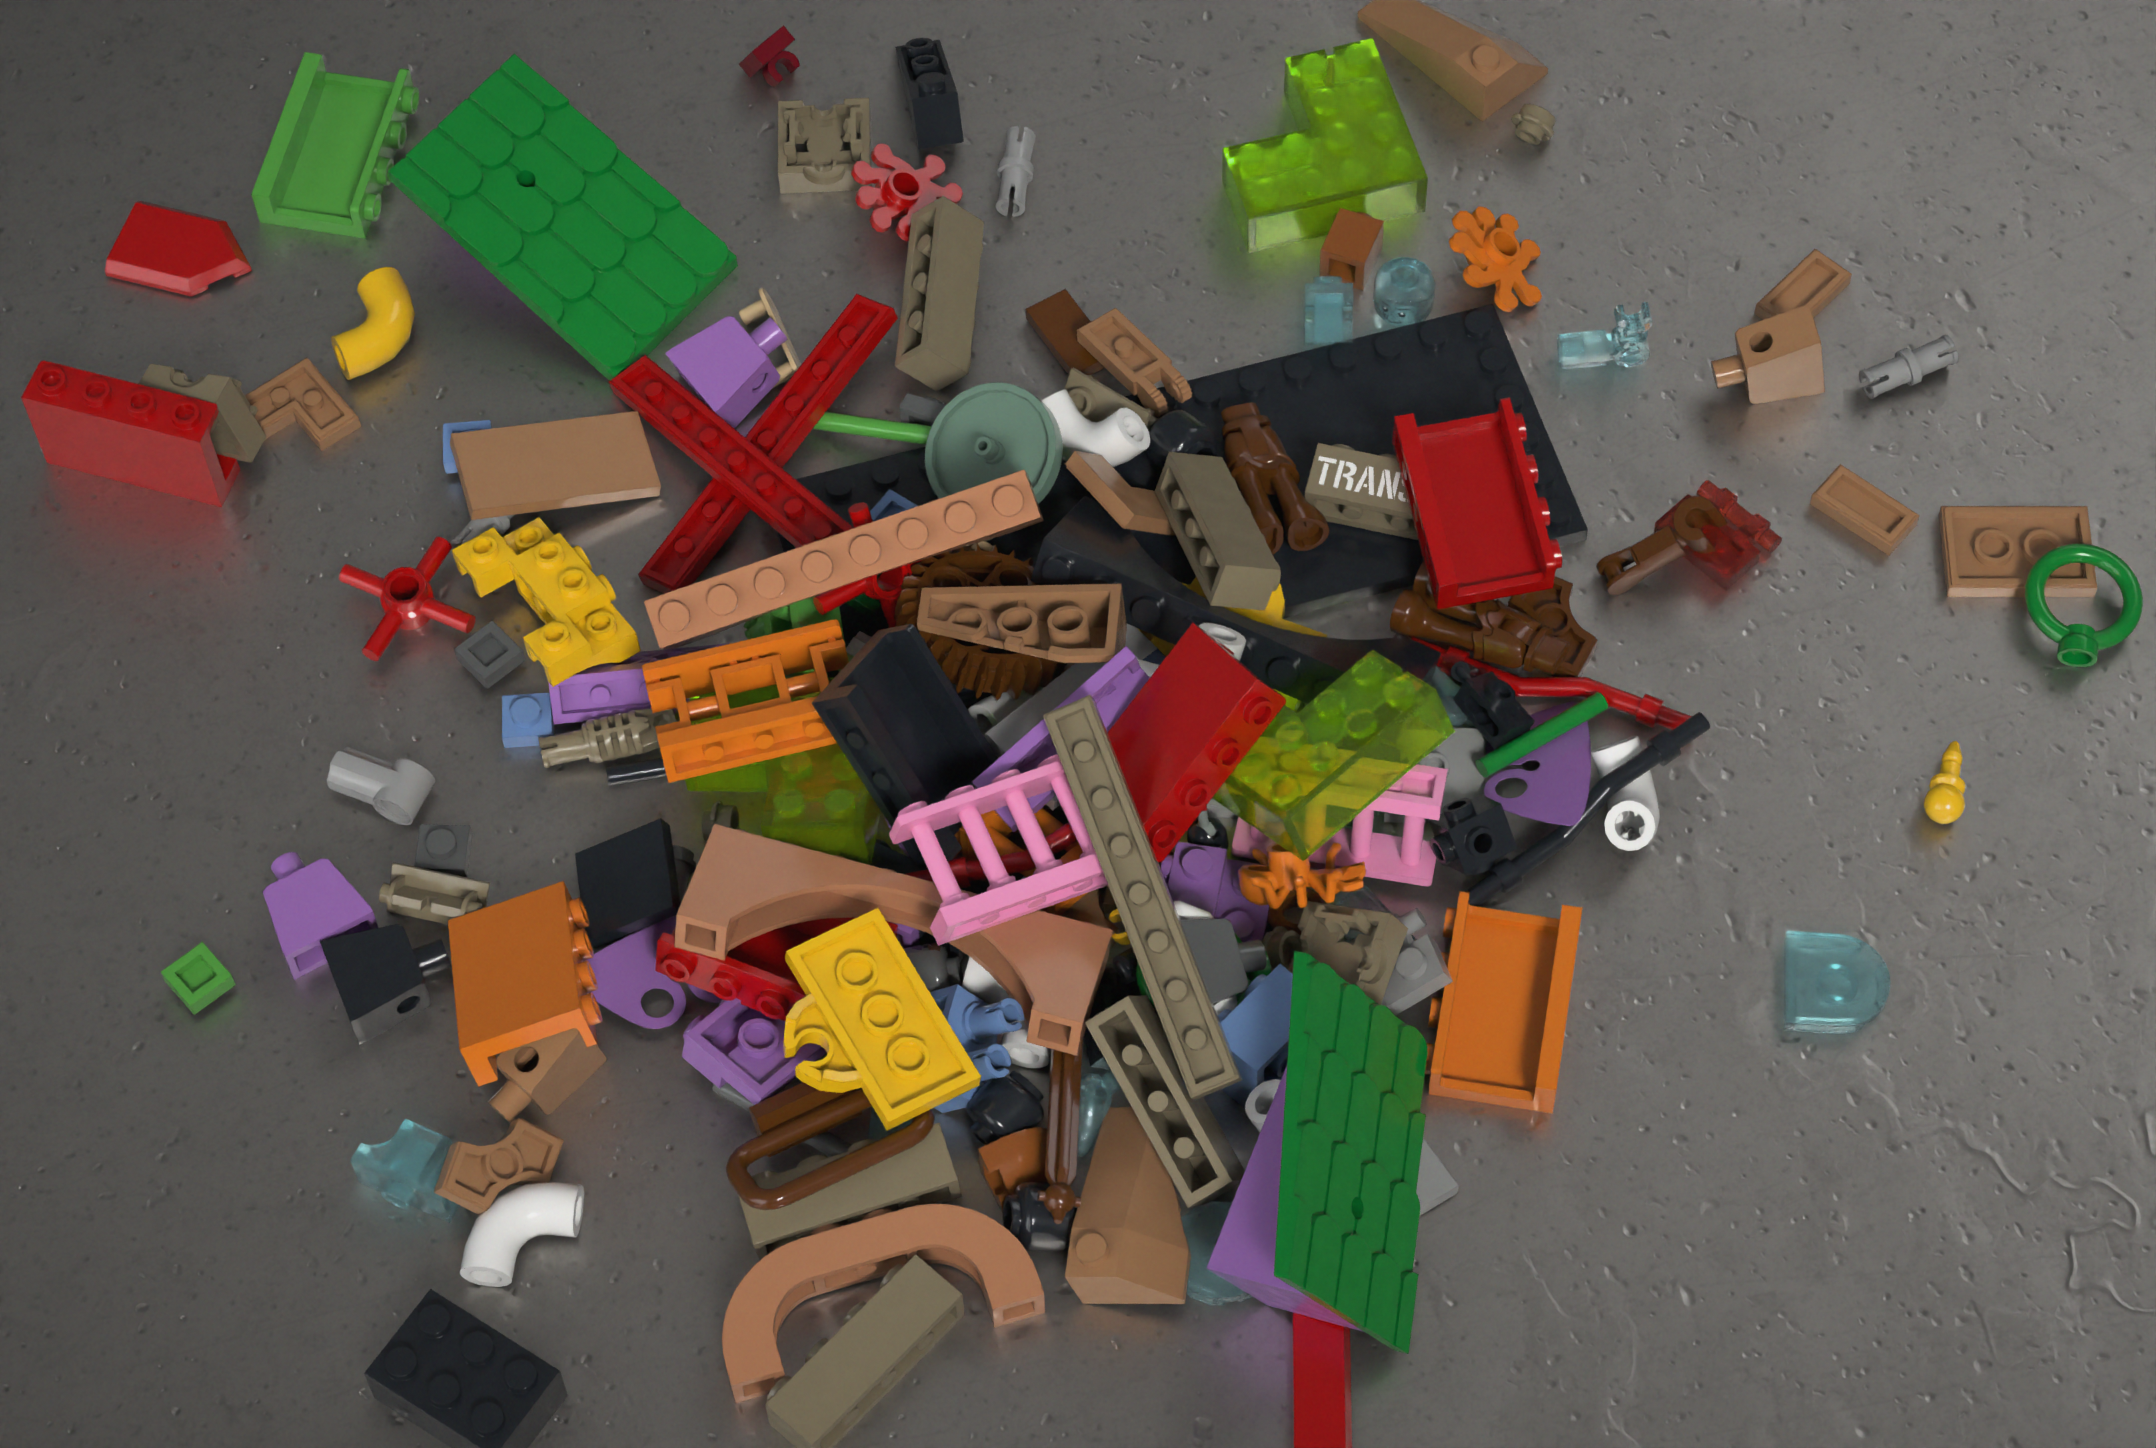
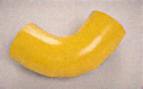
[331,267,415,380]

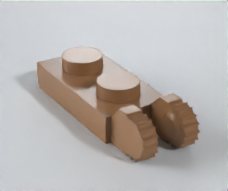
[1077,308,1192,417]

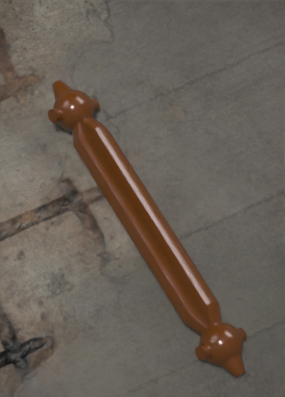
[1037,1017,1090,1224]

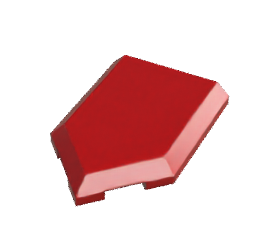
[105,201,252,297]

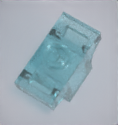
[1302,276,1353,345]
[350,1118,460,1223]

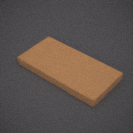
[450,411,661,520]

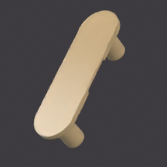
[739,287,801,388]

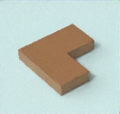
[245,357,361,451]
[1065,451,1175,536]

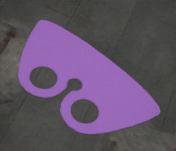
[1484,701,1591,826]
[588,916,722,1029]

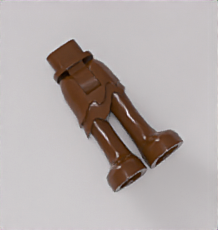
[1221,402,1330,555]
[1390,561,1570,674]

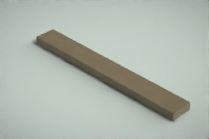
[1043,695,1243,1100]

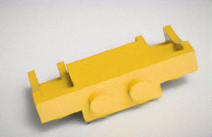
[452,517,641,687]

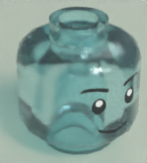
[1373,257,1436,327]

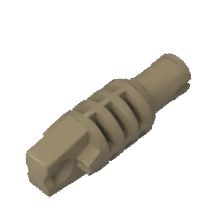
[538,709,677,769]

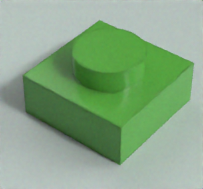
[161,942,236,1015]

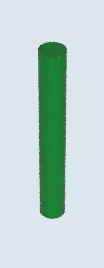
[1476,692,1608,778]

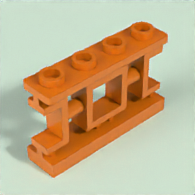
[642,619,849,783]

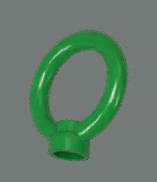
[2025,543,2143,667]

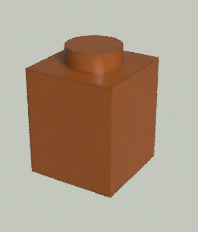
[1319,208,1384,291]

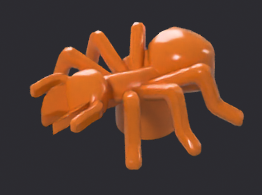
[1238,840,1366,909]

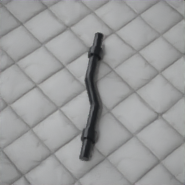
[1465,712,1710,907]

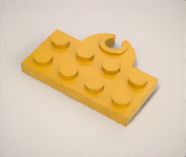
[783,908,981,1131]

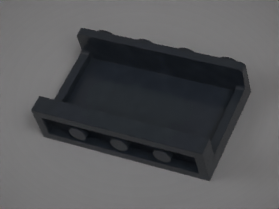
[812,624,998,866]

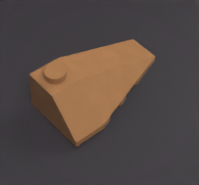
[1358,0,1548,122]
[917,584,1127,663]
[1065,1107,1191,1304]

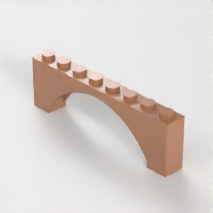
[644,469,1044,649]
[674,824,1113,1056]

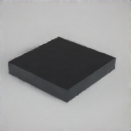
[575,818,681,948]

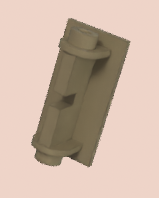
[1064,368,1158,431]
[379,862,490,924]

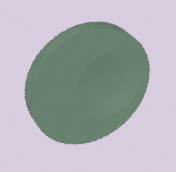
[925,382,1063,504]

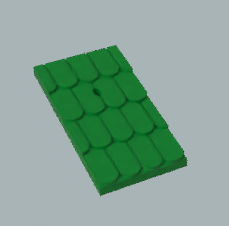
[388,54,738,381]
[1207,951,1428,1354]

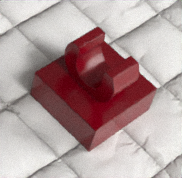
[739,25,800,87]

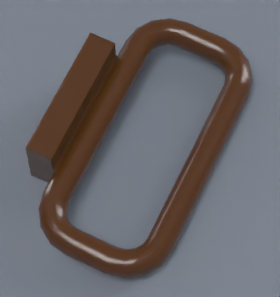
[726,1083,935,1210]

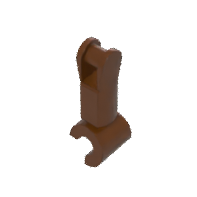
[1596,496,1728,595]

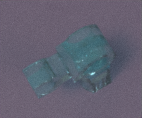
[1557,302,1653,370]

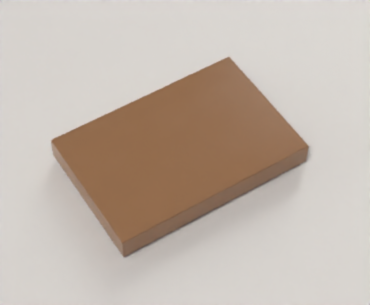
[1939,506,2097,597]

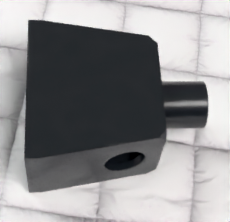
[320,924,452,1045]

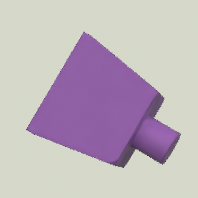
[665,316,788,429]
[262,852,379,980]

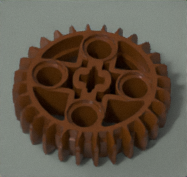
[894,543,1067,701]

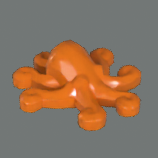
[1449,206,1542,312]

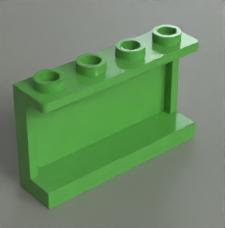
[251,52,419,239]

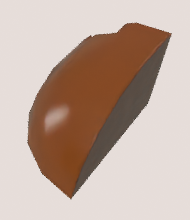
[978,1127,1048,1213]

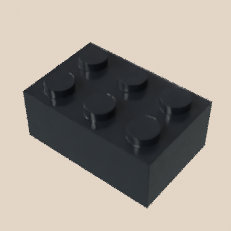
[364,1289,568,1448]

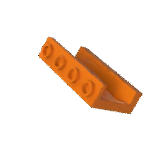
[448,881,602,1087]
[1425,891,1583,1114]

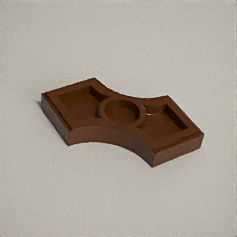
[1508,576,1598,677]

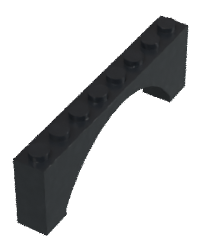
[1030,496,1441,742]

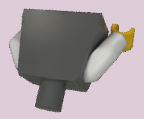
[1109,901,1267,1019]

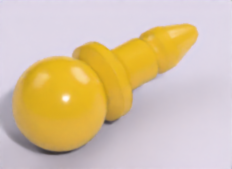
[1924,741,1966,824]

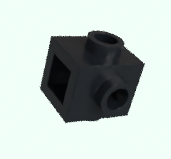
[1428,794,1518,875]

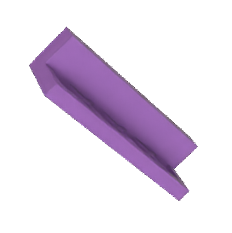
[548,643,751,724]
[972,646,1150,832]

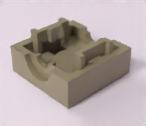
[778,98,872,194]
[138,363,266,463]
[1288,901,1408,1004]

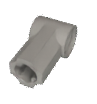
[326,746,435,825]

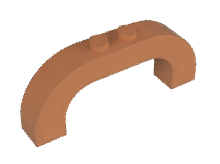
[722,1204,1045,1404]

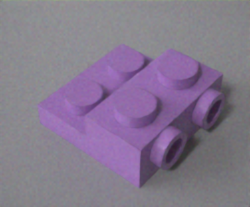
[1161,842,1269,942]
[682,998,827,1105]

